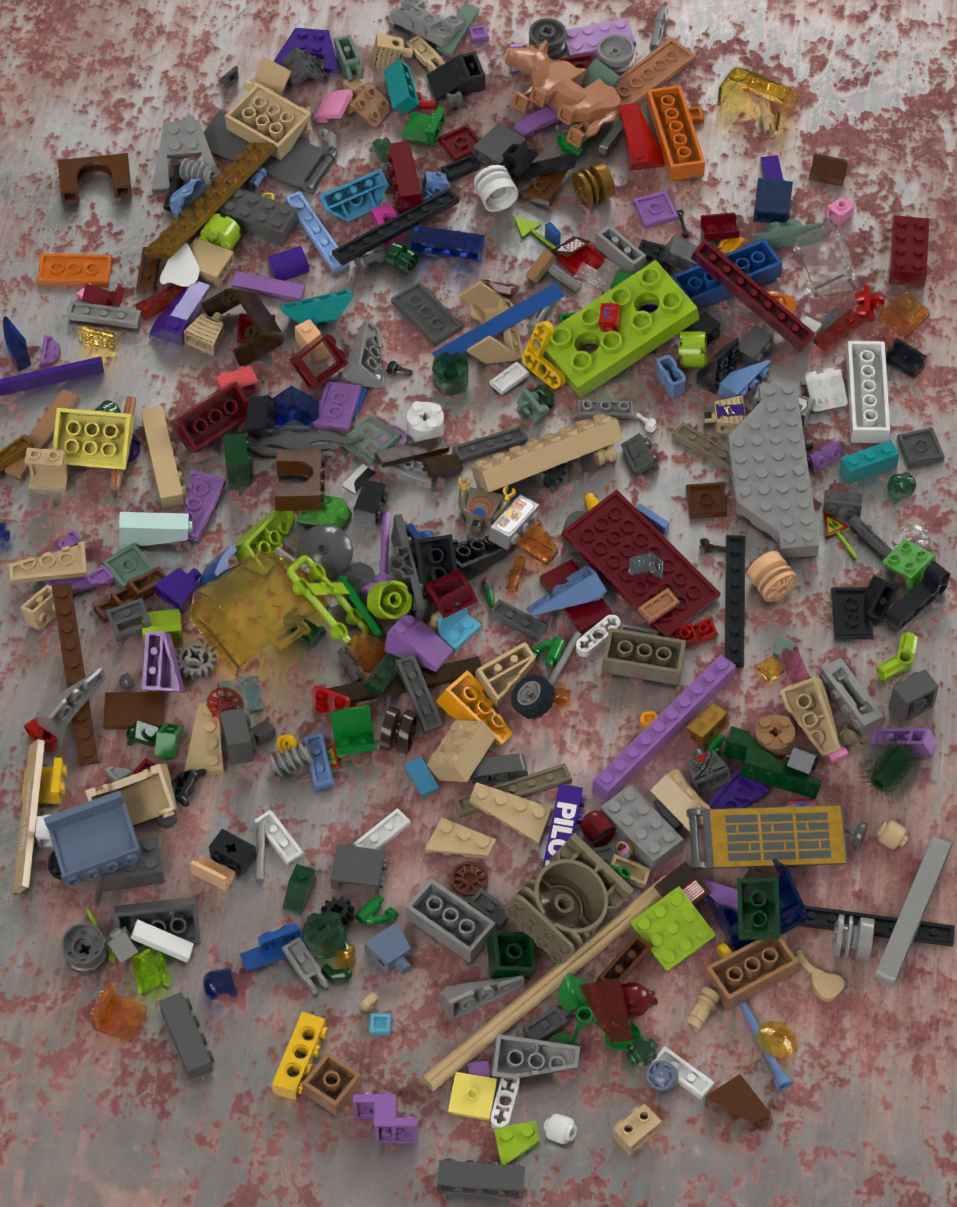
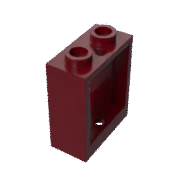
[288,333,348,390]
[425,569,478,619]

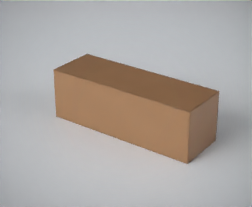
[525,249,556,285]

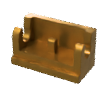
[686,703,729,749]

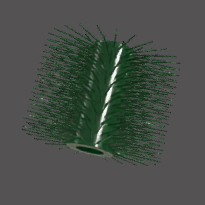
[855,732,927,804]

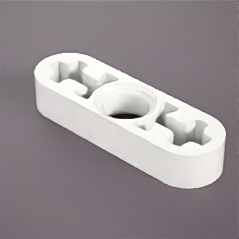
[576,615,621,657]
[491,1078,520,1129]

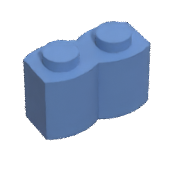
[656,355,686,398]

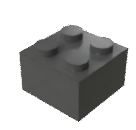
[889,669,939,724]
[220,708,256,766]

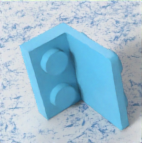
[438,602,482,652]

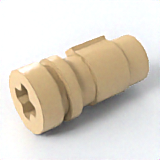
[684,987,720,1032]

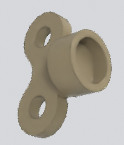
[839,723,868,750]

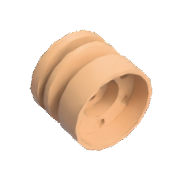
[747,551,798,602]

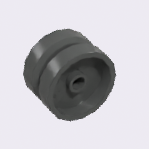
[529,18,566,60]

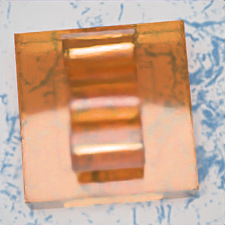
[552,682,571,706]

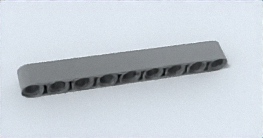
[874,836,952,987]

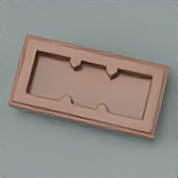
[637,588,680,625]

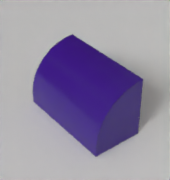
[268,246,310,281]

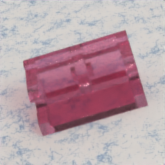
[779,645,812,685]

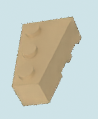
[475,642,536,709]
[650,769,711,832]

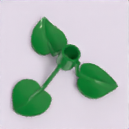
[548,973,642,1057]

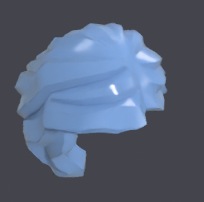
[170,178,206,219]

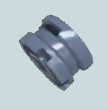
[646,1060,679,1091]

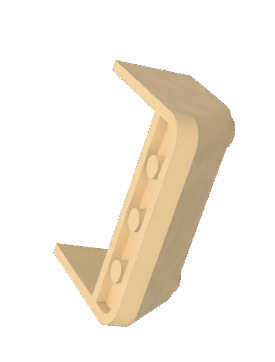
[458,281,523,364]

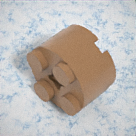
[754,715,795,760]

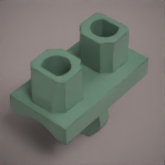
[516,388,549,424]

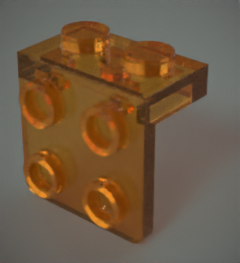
[877,292,930,339]
[89,983,147,1042]

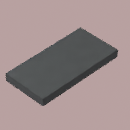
[391,281,463,347]

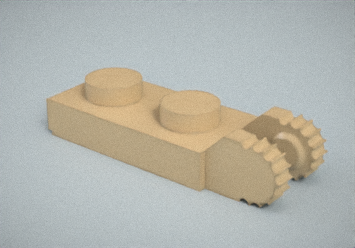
[405,35,445,72]

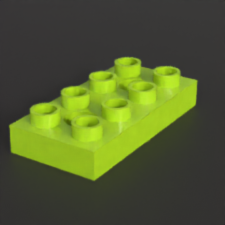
[537,260,700,399]

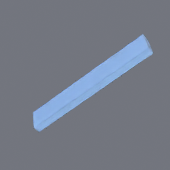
[284,191,349,273]

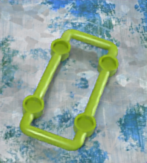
[287,555,370,648]

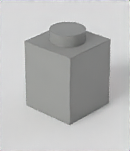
[107,926,139,963]

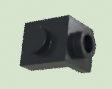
[540,463,569,491]

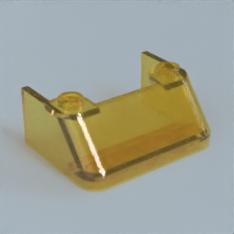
[717,67,799,131]

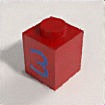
[599,303,622,332]

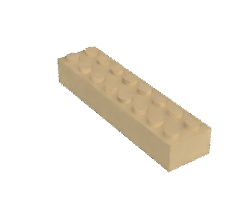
[471,413,624,492]

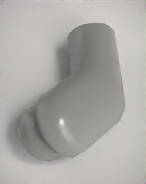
[319,128,337,151]

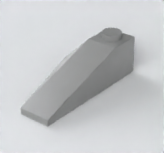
[35,668,106,737]
[439,975,524,1022]

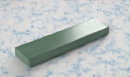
[436,3,479,58]

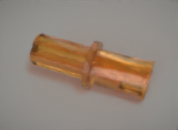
[506,555,526,593]

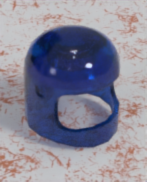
[203,967,238,1000]

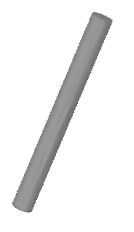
[547,631,582,686]

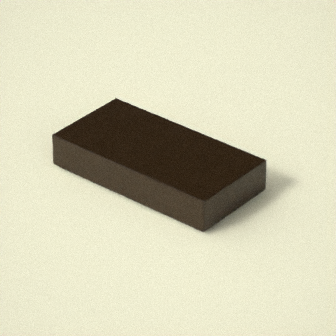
[422,454,463,478]

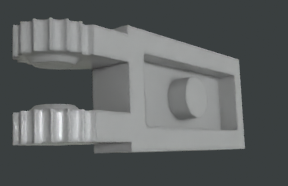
[282,937,329,995]

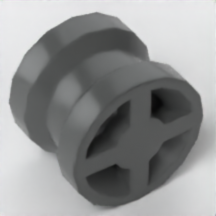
[446,91,463,110]

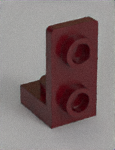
[82,284,125,307]

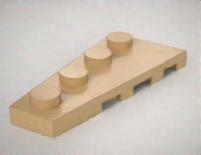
[9,541,87,584]
[184,702,224,775]
[469,782,551,846]

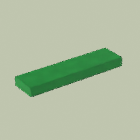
[337,575,387,642]

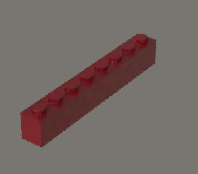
[691,239,815,352]

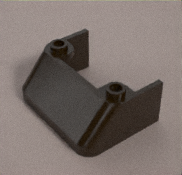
[201,288,284,367]

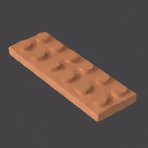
[616,37,696,105]

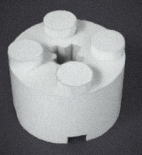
[407,401,444,442]

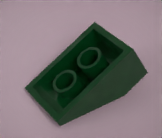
[737,877,781,941]

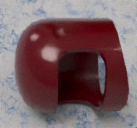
[580,810,616,848]

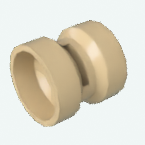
[593,444,617,466]

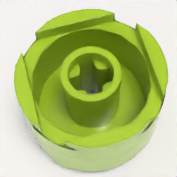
[199,214,241,251]
[679,331,707,368]
[367,580,412,619]

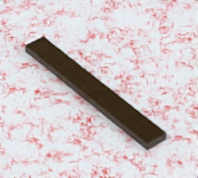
[329,657,482,704]

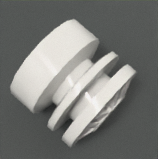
[473,165,519,212]

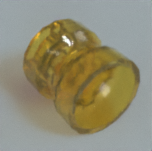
[335,942,356,969]

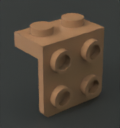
[343,82,392,128]

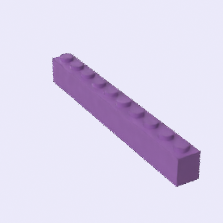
[592,655,736,802]

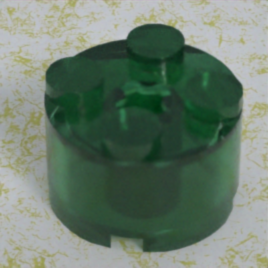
[432,352,469,396]
[302,912,349,959]

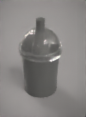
[654,800,683,832]

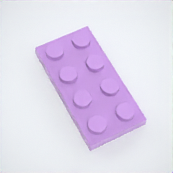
[565,18,636,57]

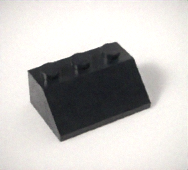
[412,534,457,598]

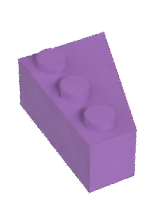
[142,631,186,693]

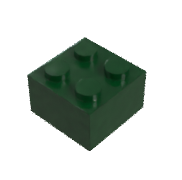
[223,434,254,488]
[487,931,536,980]

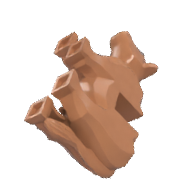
[504,40,621,148]

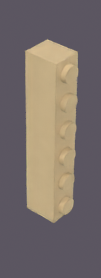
[141,406,187,509]

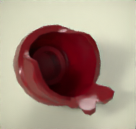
[615,982,658,1017]

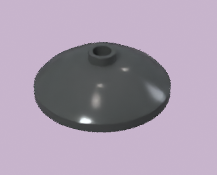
[296,524,353,580]

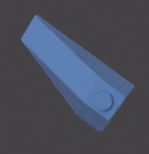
[526,565,607,616]

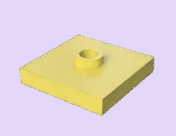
[448,1072,497,1121]

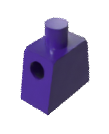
[155,568,201,614]

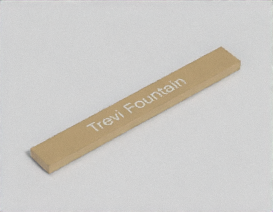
[13,739,45,894]

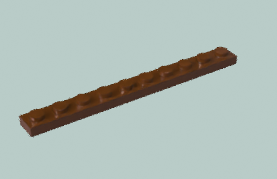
[52,583,99,767]

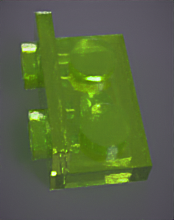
[130,948,171,996]

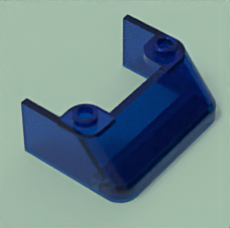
[706,858,807,951]

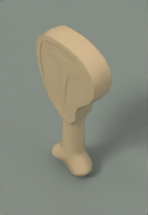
[795,950,845,1002]

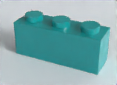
[384,59,419,115]
[839,440,900,485]

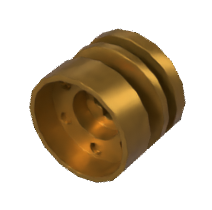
[572,162,615,207]

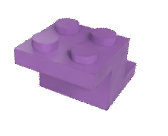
[353,1092,418,1143]

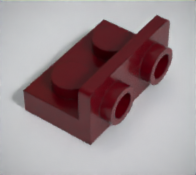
[700,212,739,241]

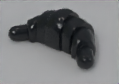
[171,769,207,807]

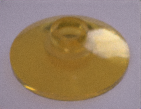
[757,1021,797,1058]

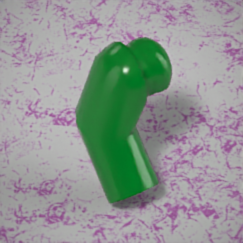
[707,733,726,758]

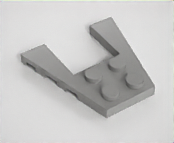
[152,120,219,192]

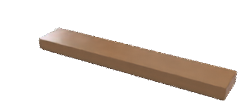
[5,389,79,479]

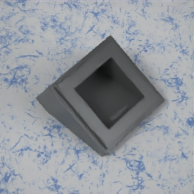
[219,66,239,88]
[251,720,276,745]

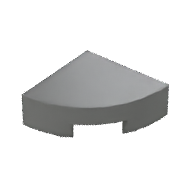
[104,766,132,782]

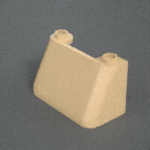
[85,764,177,826]

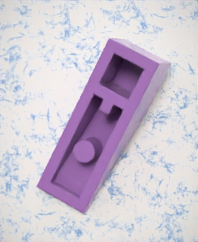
[870,728,937,758]

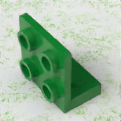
[402,106,445,147]
[330,705,376,756]

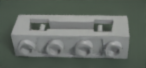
[819,658,884,736]

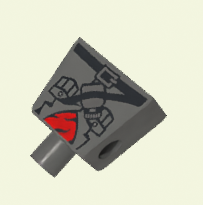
[688,749,733,796]

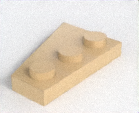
[425,817,496,859]

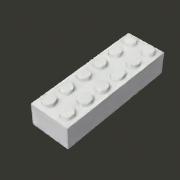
[846,341,890,443]

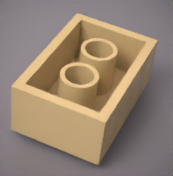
[427,720,496,782]

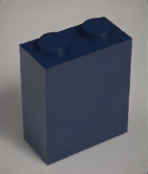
[753,178,793,223]

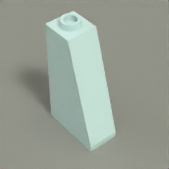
[119,512,192,549]

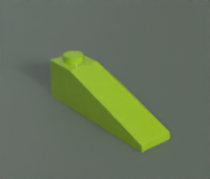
[233,509,295,575]

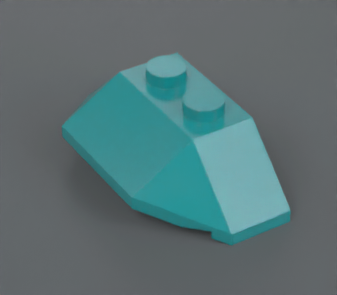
[279,288,353,326]

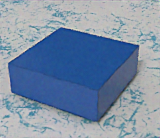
[545,222,561,247]

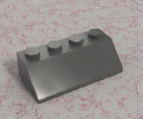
[114,896,201,950]

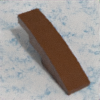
[93,566,167,623]

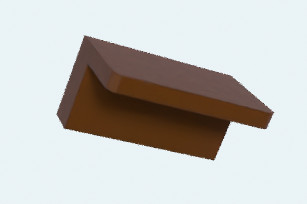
[809,153,848,187]

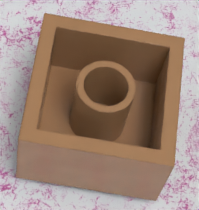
[302,1052,362,1116]

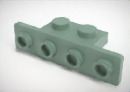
[752,219,823,249]

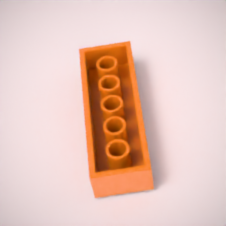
[646,85,705,181]

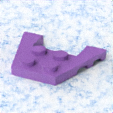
[43,528,115,594]

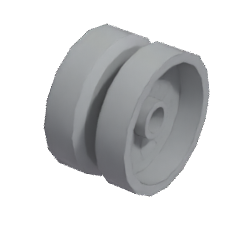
[597,34,634,76]

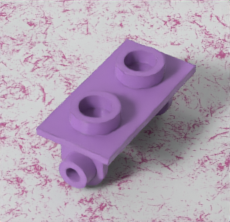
[807,440,844,473]

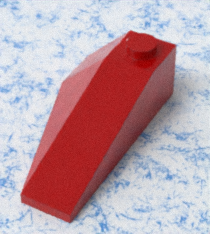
[619,103,664,171]

